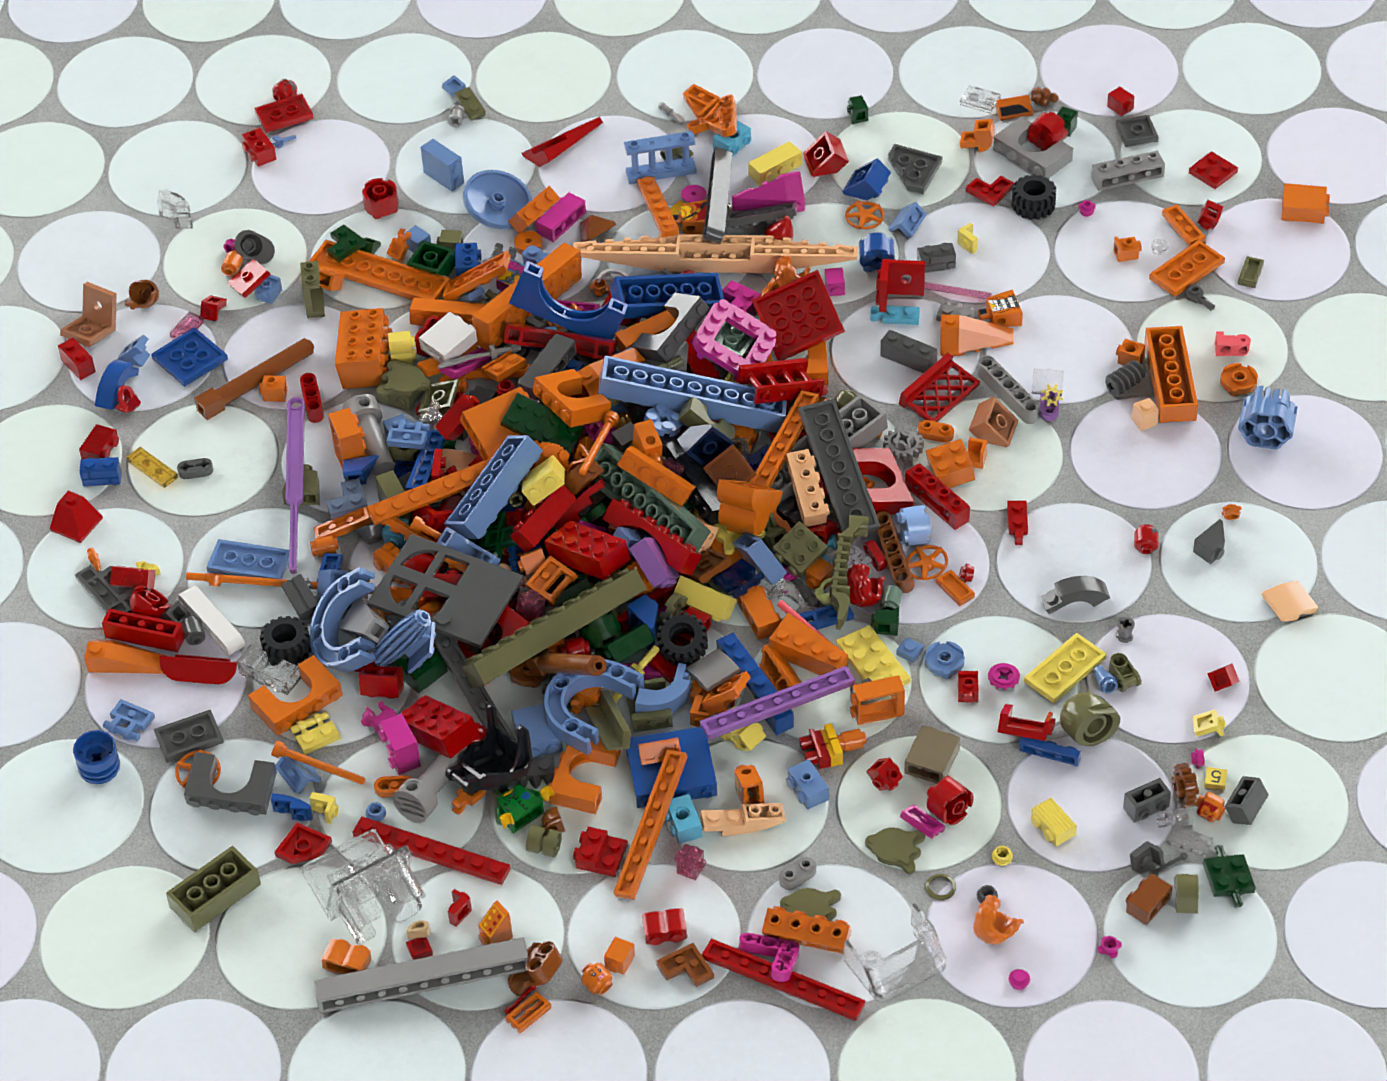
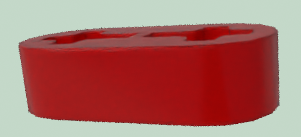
[863,539,888,572]

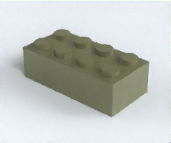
[166,845,261,932]

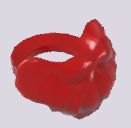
[114,385,141,413]

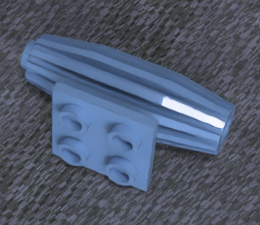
[372,609,436,674]

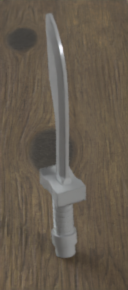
[437,344,521,369]

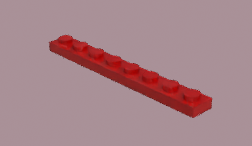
[352,816,511,885]
[702,938,865,1021]

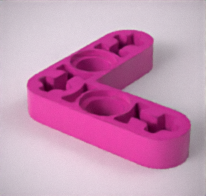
[739,933,800,982]

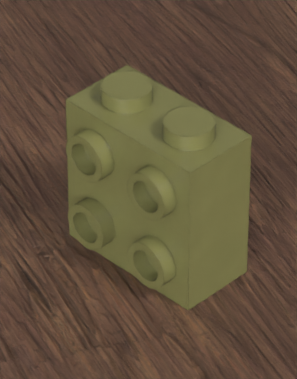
[773,521,828,579]

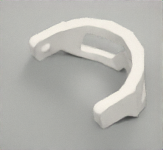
[596,268,627,283]

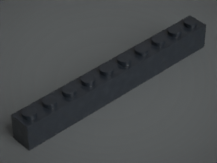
[623,402,721,525]

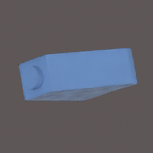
[732,532,787,585]

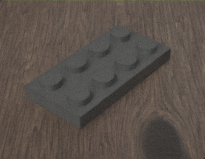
[726,202,798,229]

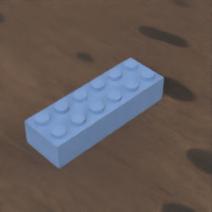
[444,435,543,539]

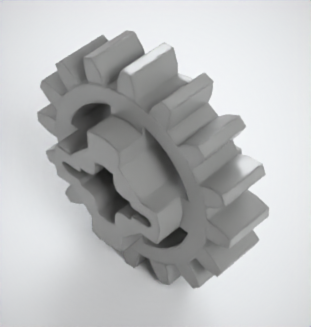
[883,427,924,462]

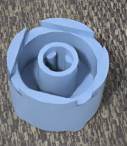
[896,505,931,546]

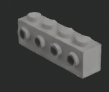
[1091,150,1165,191]

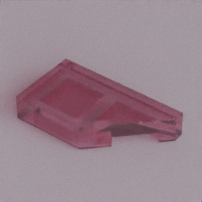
[170,311,204,338]

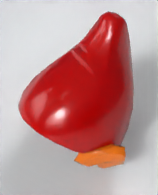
[764,216,794,241]

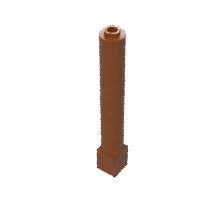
[194,338,314,420]
[525,649,606,677]

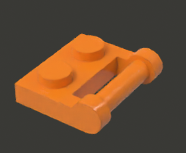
[526,556,578,606]

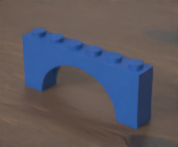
[509,261,628,340]

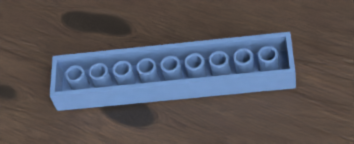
[598,356,787,433]

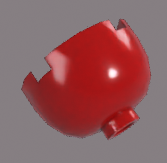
[130,585,170,619]

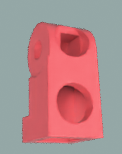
[1215,331,1251,356]

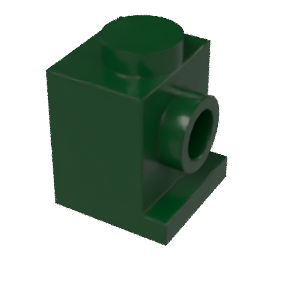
[847,95,868,124]
[870,608,899,636]

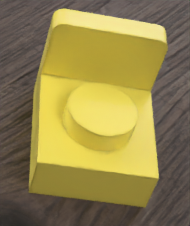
[1193,710,1226,737]
[309,792,339,824]

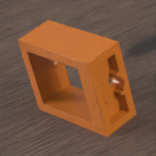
[850,675,905,725]

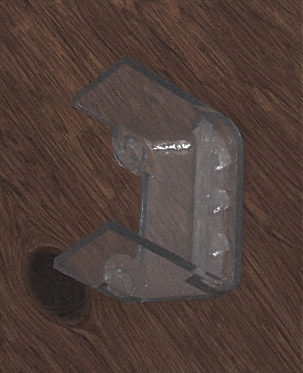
[844,903,947,1003]

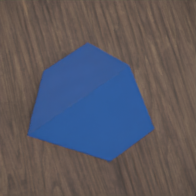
[343,455,380,485]

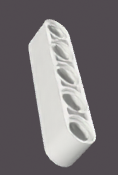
[178,585,246,656]

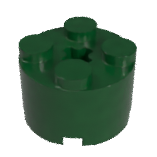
[578,610,623,649]

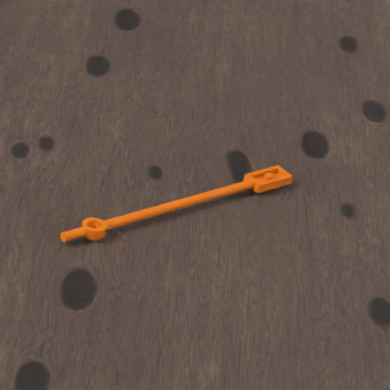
[186,572,415,600]

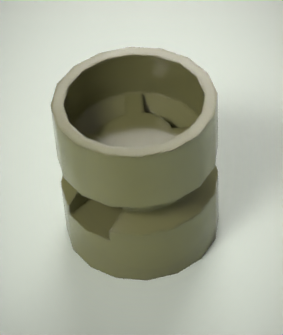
[526,825,562,858]

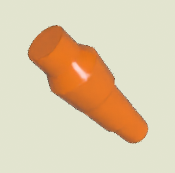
[87,548,101,572]

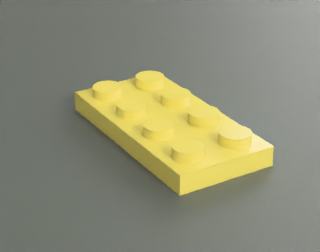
[836,625,911,686]
[1024,633,1107,704]

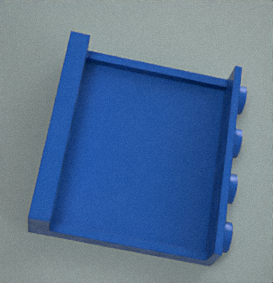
[626,727,718,808]

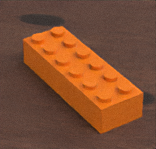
[1144,326,1198,423]

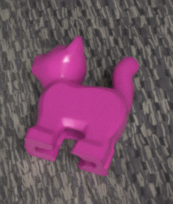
[361,701,397,733]

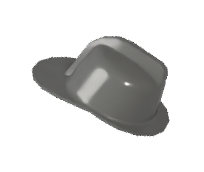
[235,230,275,264]
[353,520,384,545]

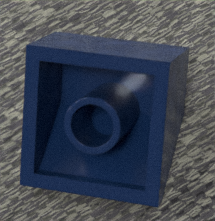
[677,424,735,467]

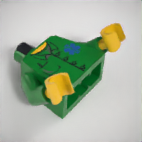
[495,785,555,834]

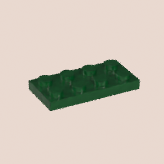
[500,393,585,456]

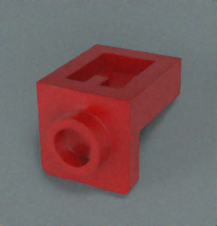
[200,295,227,321]
[448,889,472,927]

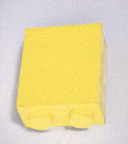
[522,455,565,506]

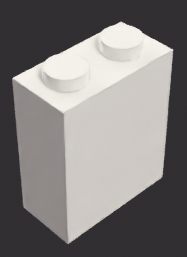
[419,312,477,363]

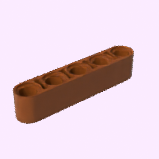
[876,511,915,593]

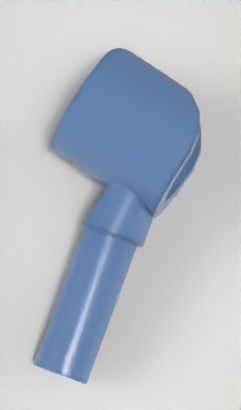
[272,135,296,148]

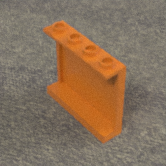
[460,387,530,461]

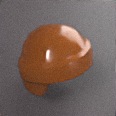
[125,279,159,310]

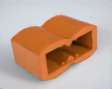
[321,939,372,974]

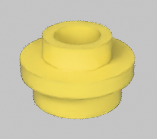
[992,846,1013,866]

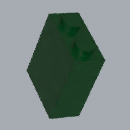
[594,623,655,662]

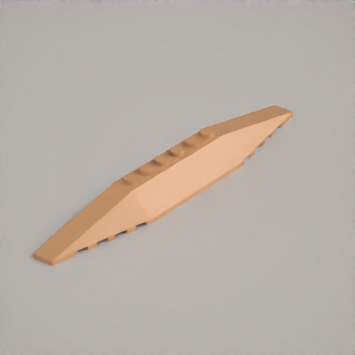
[573,234,858,274]

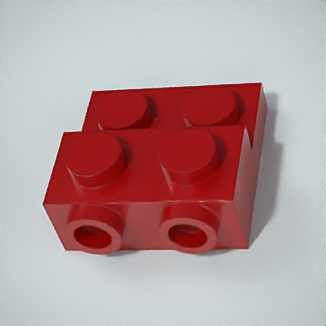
[573,826,628,877]

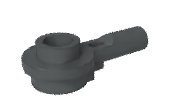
[1185,285,1215,311]

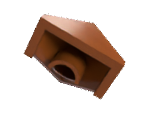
[580,215,617,242]

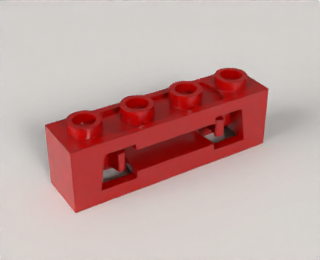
[905,463,970,530]

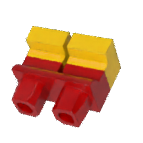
[799,723,843,769]

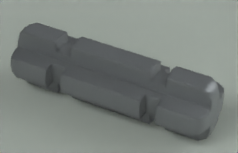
[791,578,820,609]

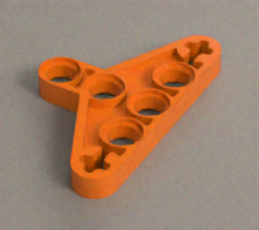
[687,94,737,137]

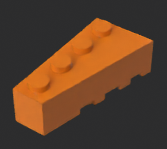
[769,612,848,675]

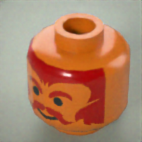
[1195,792,1226,822]

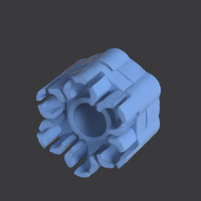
[1238,386,1298,450]

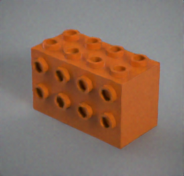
[335,308,393,389]

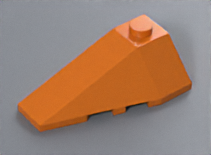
[84,639,164,674]

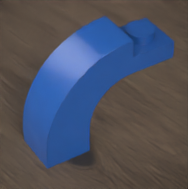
[95,360,139,410]

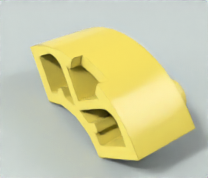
[720,707,766,751]

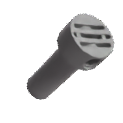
[342,394,395,476]
[393,747,468,823]

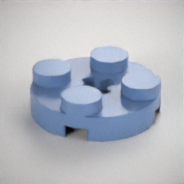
[644,404,682,437]
[925,641,965,679]

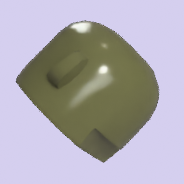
[1060,692,1120,746]

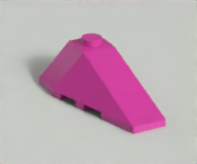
[732,171,805,212]

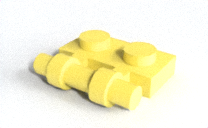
[290,711,341,755]

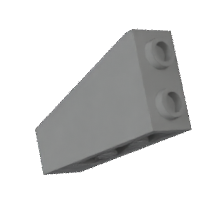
[338,597,390,644]

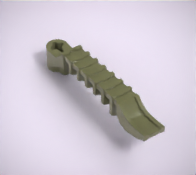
[829,515,869,630]

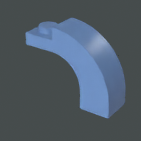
[437,527,501,566]
[635,663,690,713]

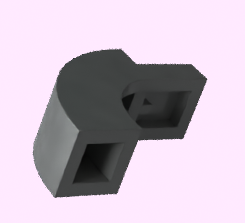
[1041,576,1110,614]

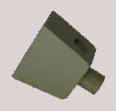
[282,464,320,505]

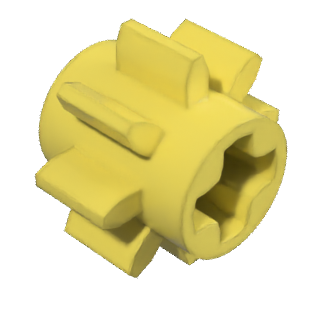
[1041,384,1063,406]

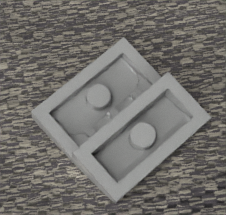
[686,649,741,692]

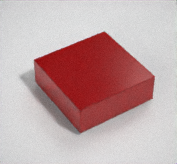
[406,937,433,960]

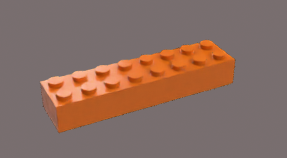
[472,242,582,351]

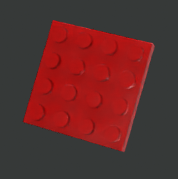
[752,270,845,361]

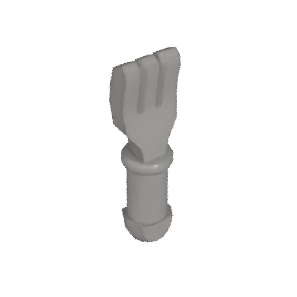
[658,102,685,123]

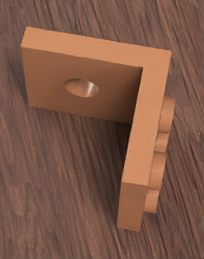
[60,282,117,347]

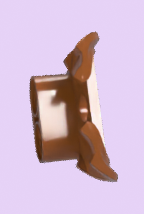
[507,941,563,996]

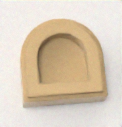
[407,920,431,939]

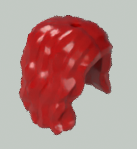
[846,564,885,608]

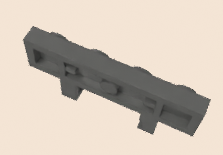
[75,564,134,613]

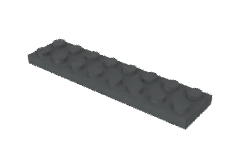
[798,399,880,533]

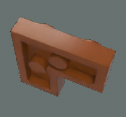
[656,943,714,987]

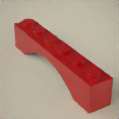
[504,322,617,360]
[602,498,702,576]

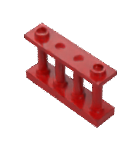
[737,358,825,404]

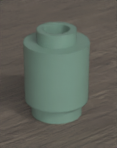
[880,585,903,611]

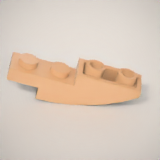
[699,803,786,836]

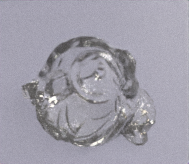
[417,400,444,430]

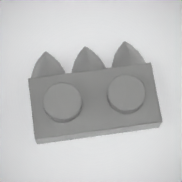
[936,301,976,322]

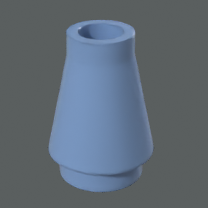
[1093,666,1118,694]

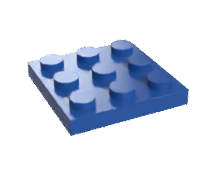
[151,327,228,387]

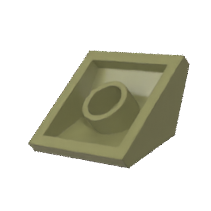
[418,379,460,417]

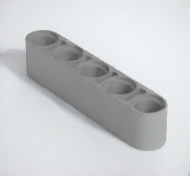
[978,355,1039,424]

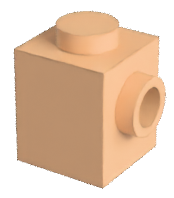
[1132,398,1159,431]

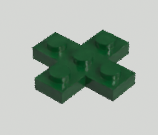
[468,510,518,565]

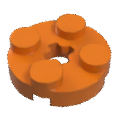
[1220,363,1258,397]

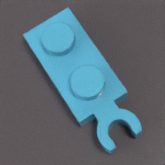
[870,306,920,325]

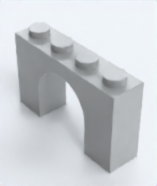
[993,116,1073,178]

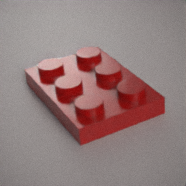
[254,94,314,133]

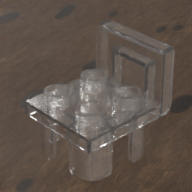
[302,829,426,945]

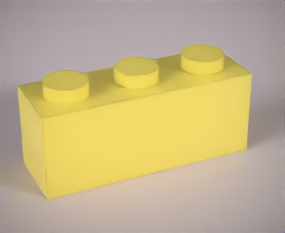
[748,141,802,186]
[673,576,737,622]

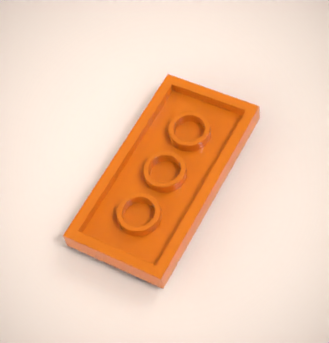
[1149,240,1225,297]
[443,251,511,301]

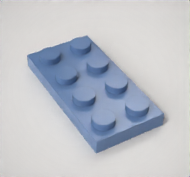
[206,539,289,579]

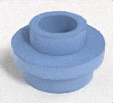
[366,802,386,821]

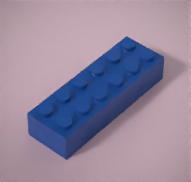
[610,273,725,319]

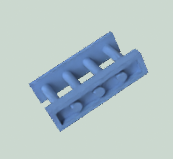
[624,131,697,184]

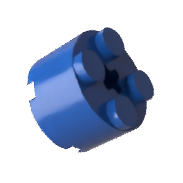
[859,232,895,272]

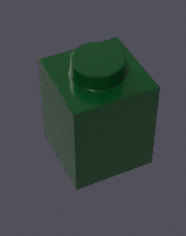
[1057,106,1078,137]

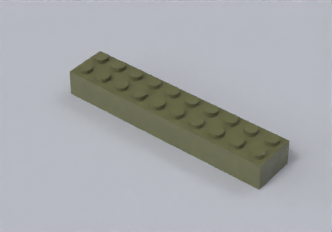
[461,568,647,688]

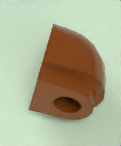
[541,806,565,833]

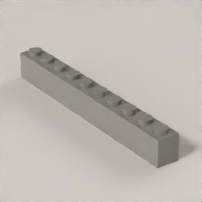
[314,937,529,1014]

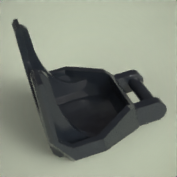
[445,700,533,794]

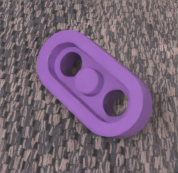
[1040,391,1059,421]

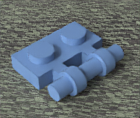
[386,420,430,450]
[103,699,155,741]

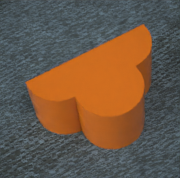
[717,479,783,535]

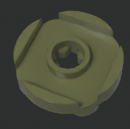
[658,593,688,626]

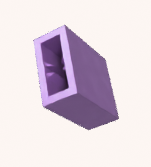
[629,538,680,589]

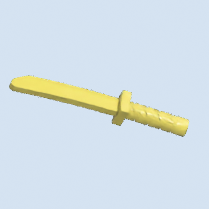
[612,645,660,703]

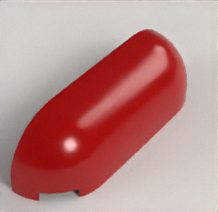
[160,654,237,685]

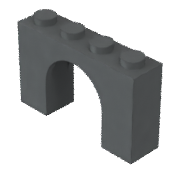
[631,293,710,363]
[184,752,277,815]

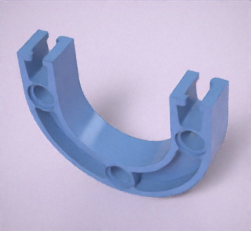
[310,567,375,672]
[544,659,644,755]

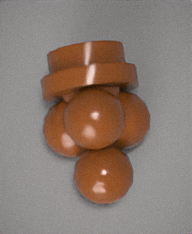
[1031,87,1059,106]

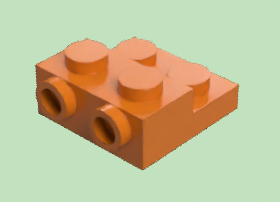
[702,671,751,715]

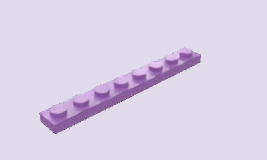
[700,666,855,740]

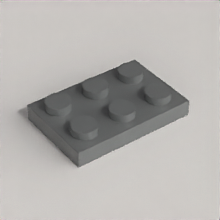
[154,709,224,763]

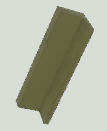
[585,690,631,751]

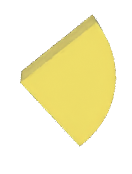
[136,561,161,576]

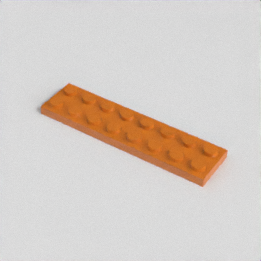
[309,240,450,300]

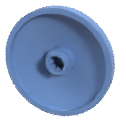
[463,170,532,229]

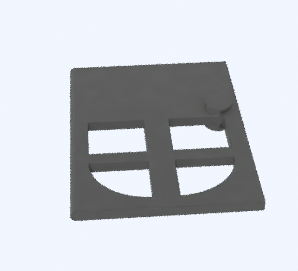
[367,534,524,649]

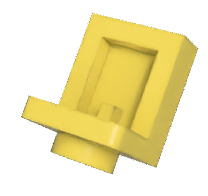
[957,223,978,254]

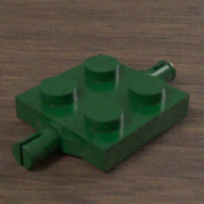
[1202,845,1256,908]

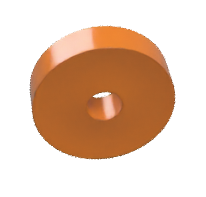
[514,231,543,254]

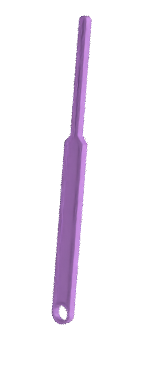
[285,397,305,574]

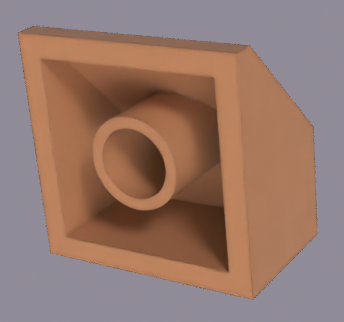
[969,396,1019,447]

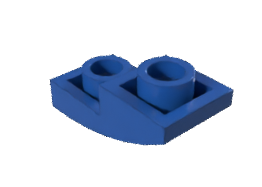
[271,793,313,821]

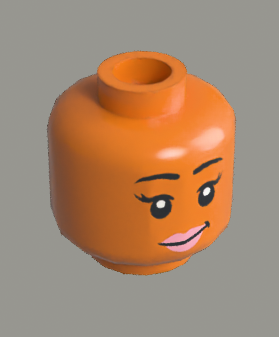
[581,963,613,995]

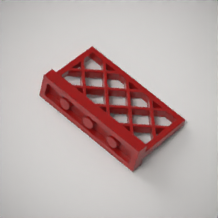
[898,353,980,422]

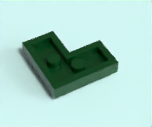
[327,224,366,262]

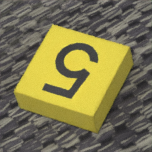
[1204,767,1227,790]

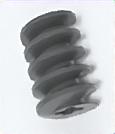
[1105,360,1146,397]

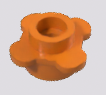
[589,279,610,296]
[1222,504,1242,520]

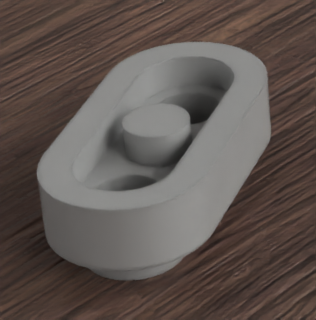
[779,857,816,890]

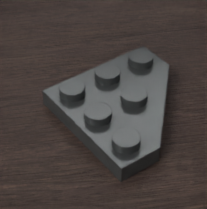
[888,144,943,195]

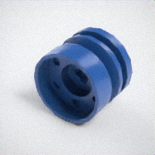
[73,730,120,784]

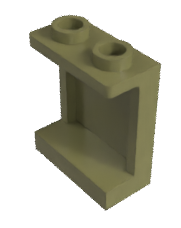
[300,261,325,318]
[627,678,673,733]

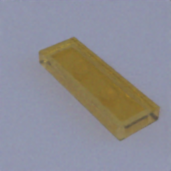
[126,447,178,488]

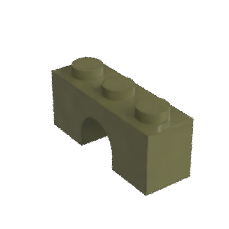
[678,396,736,440]

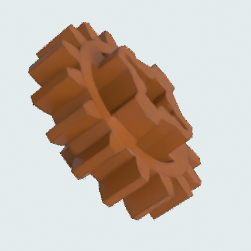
[1171,763,1199,808]

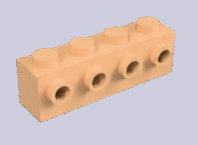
[786,449,829,527]

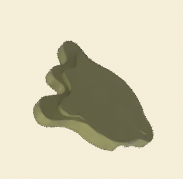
[377,361,431,397]
[865,827,926,874]
[780,888,841,921]

